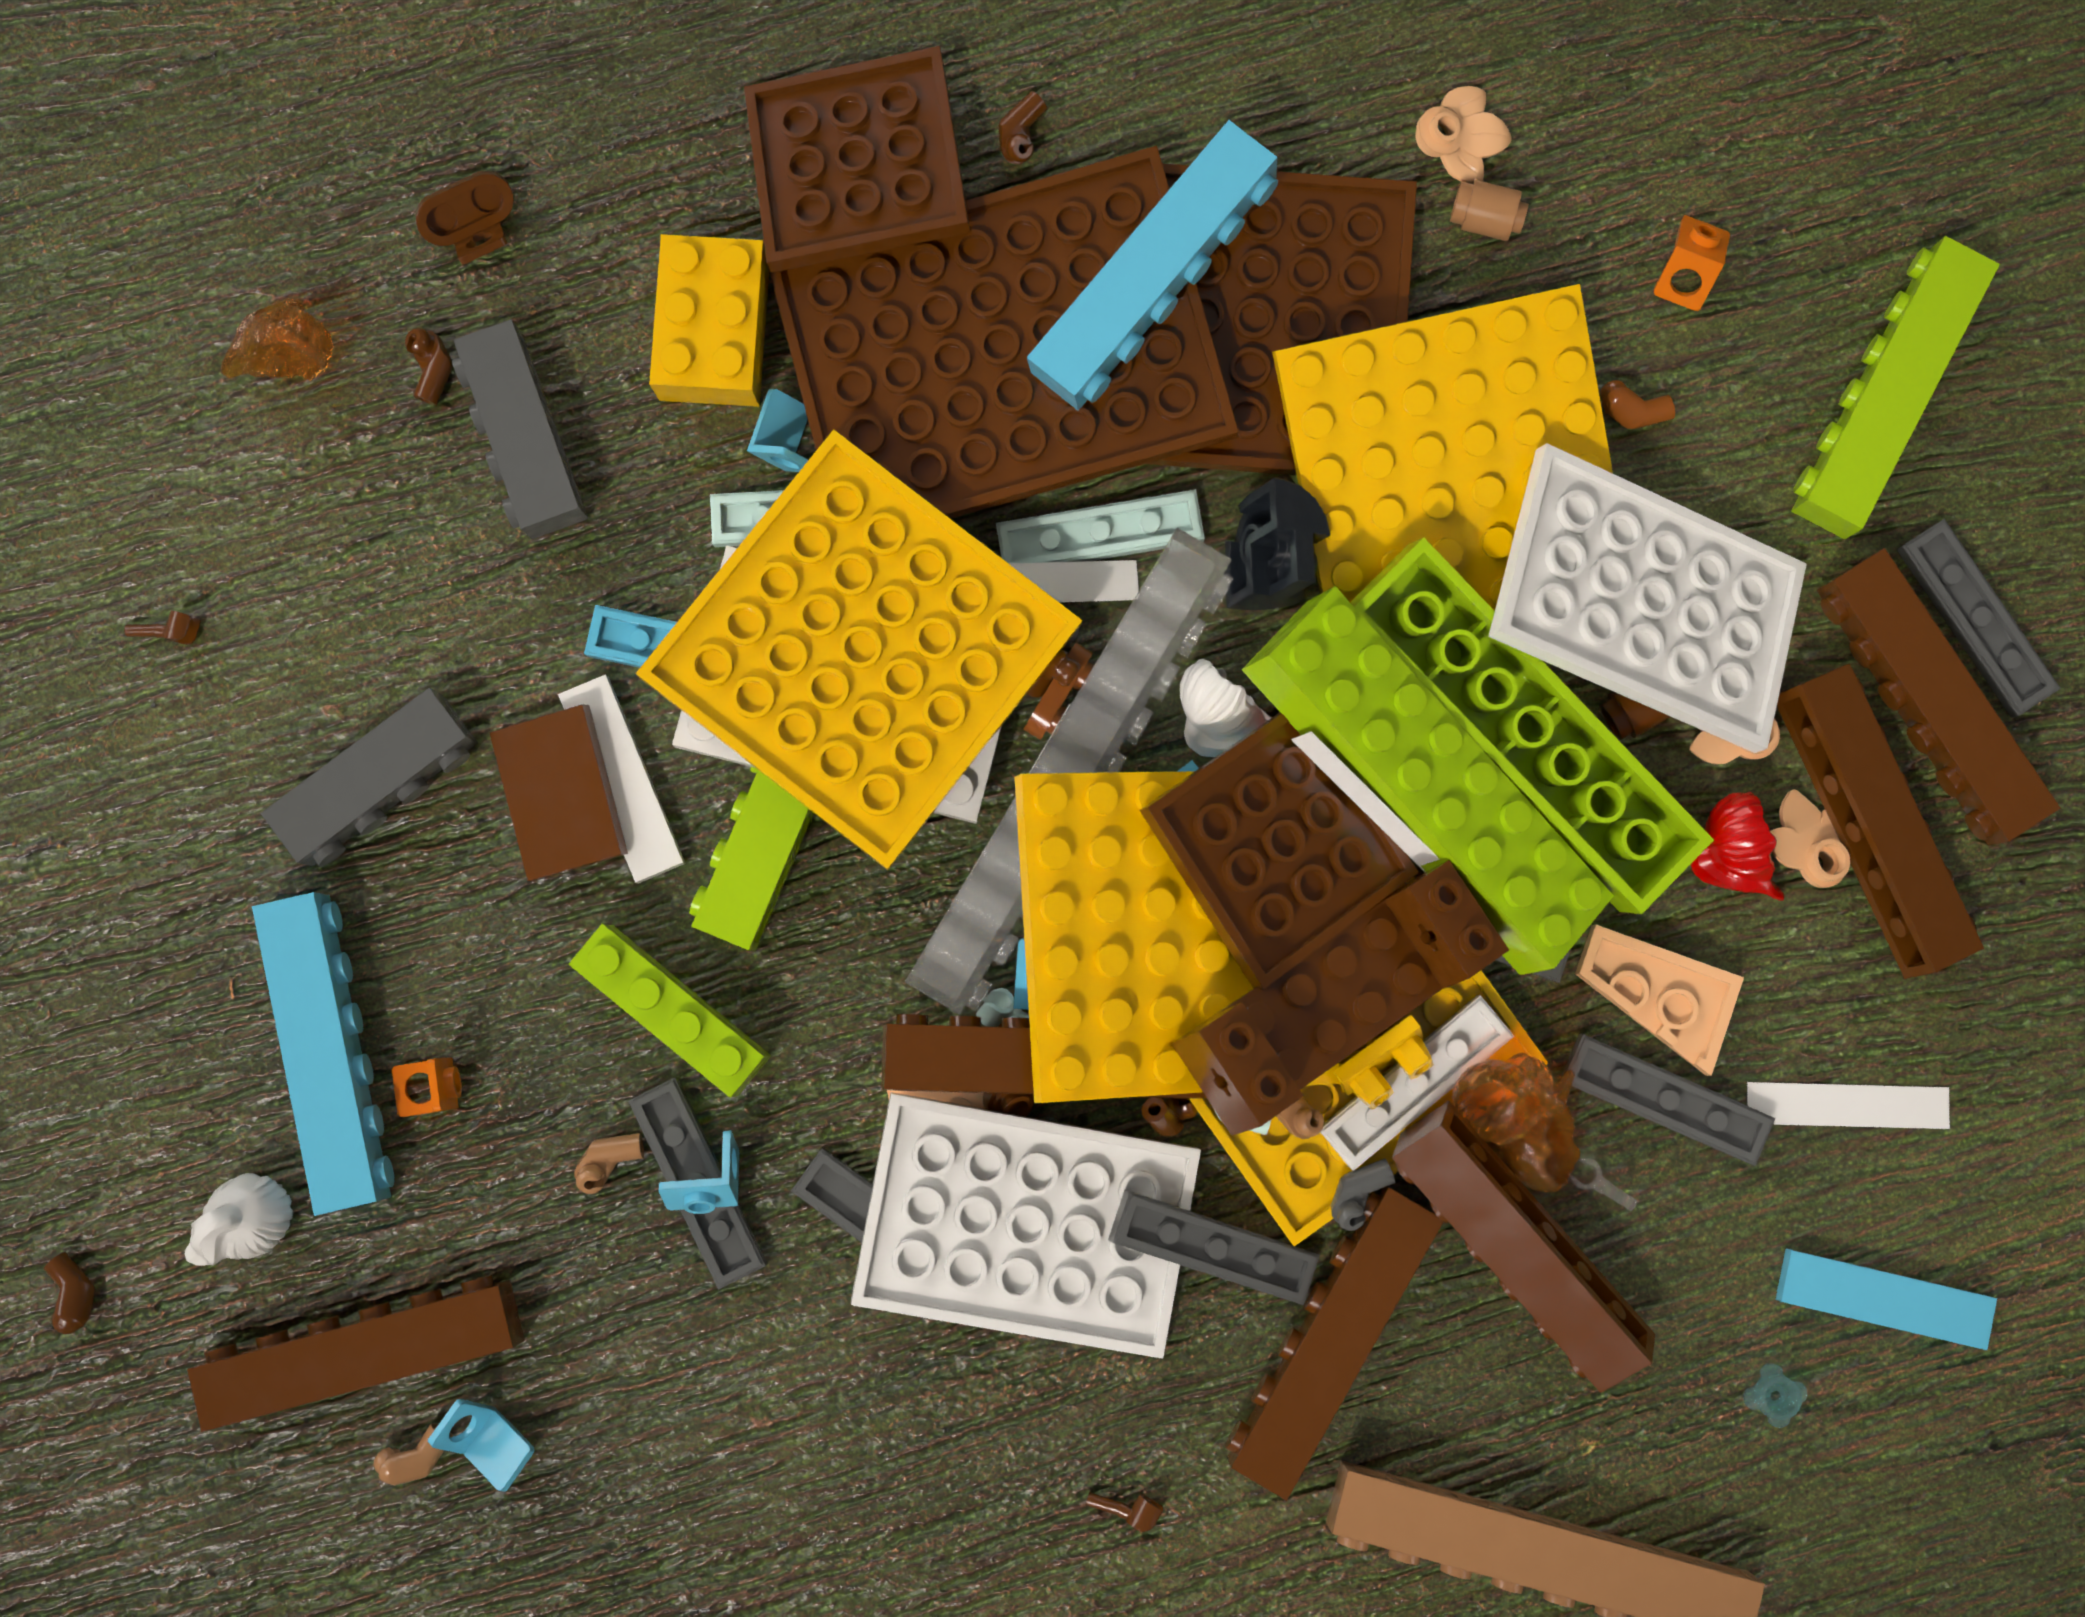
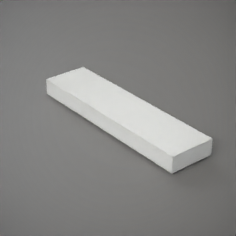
[558,674,686,884]
[1320,995,1514,1171]

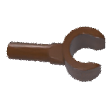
[124,610,201,645]
[1086,1492,1163,1532]

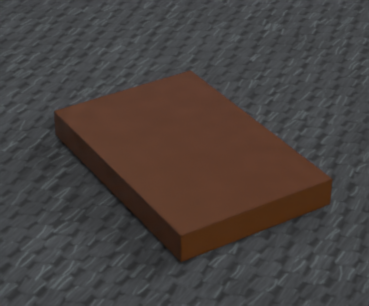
[490,704,628,881]

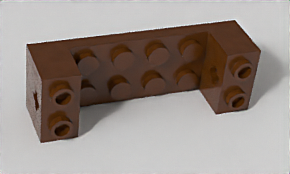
[1172,860,1509,1136]

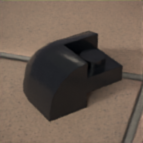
[1224,478,1330,610]

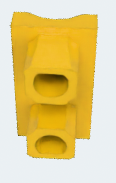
[1334,1015,1434,1110]

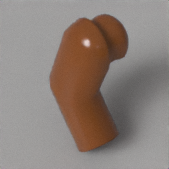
[1599,380,1675,429]

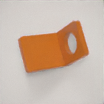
[1653,215,1730,311]
[392,1057,462,1117]

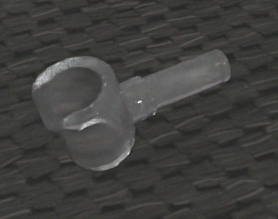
[1569,1158,1637,1211]

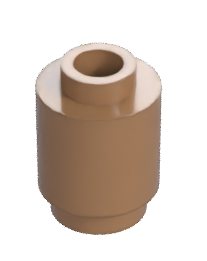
[1450,180,1529,241]

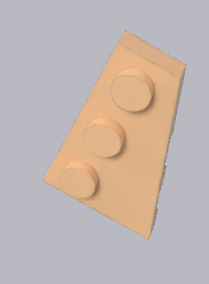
[1575,925,1744,1076]

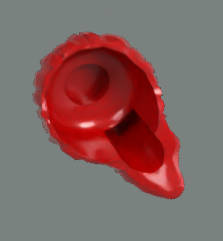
[1690,792,1785,901]

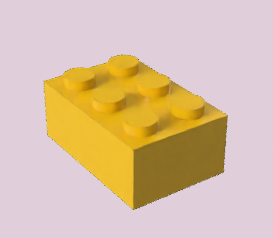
[649,234,769,407]

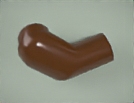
[998,91,1047,165]
[405,328,453,406]
[1027,649,1080,697]
[1141,1097,1198,1137]
[43,1251,96,1334]

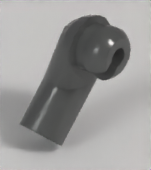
[1331,1158,1395,1231]

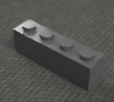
[452,319,589,539]
[260,688,478,867]

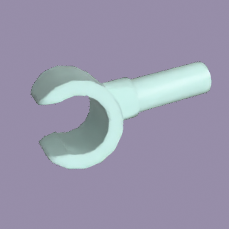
[976,988,1029,1027]

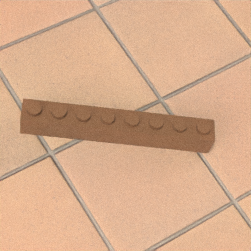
[1326,1460,1765,1617]

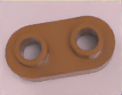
[1023,642,1097,740]

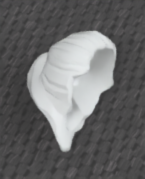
[1180,659,1272,757]
[185,1173,293,1266]

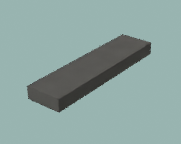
[1896,519,2061,718]
[1559,1033,1776,1166]
[628,1077,767,1290]
[1108,1189,1320,1305]

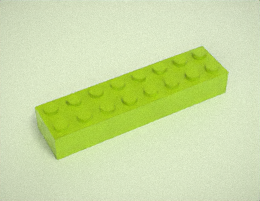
[1350,537,1714,914]
[1242,586,1614,975]

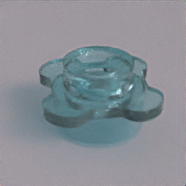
[1743,1363,1807,1428]

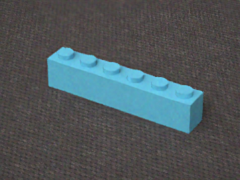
[1027,120,1278,411]
[252,892,394,1216]

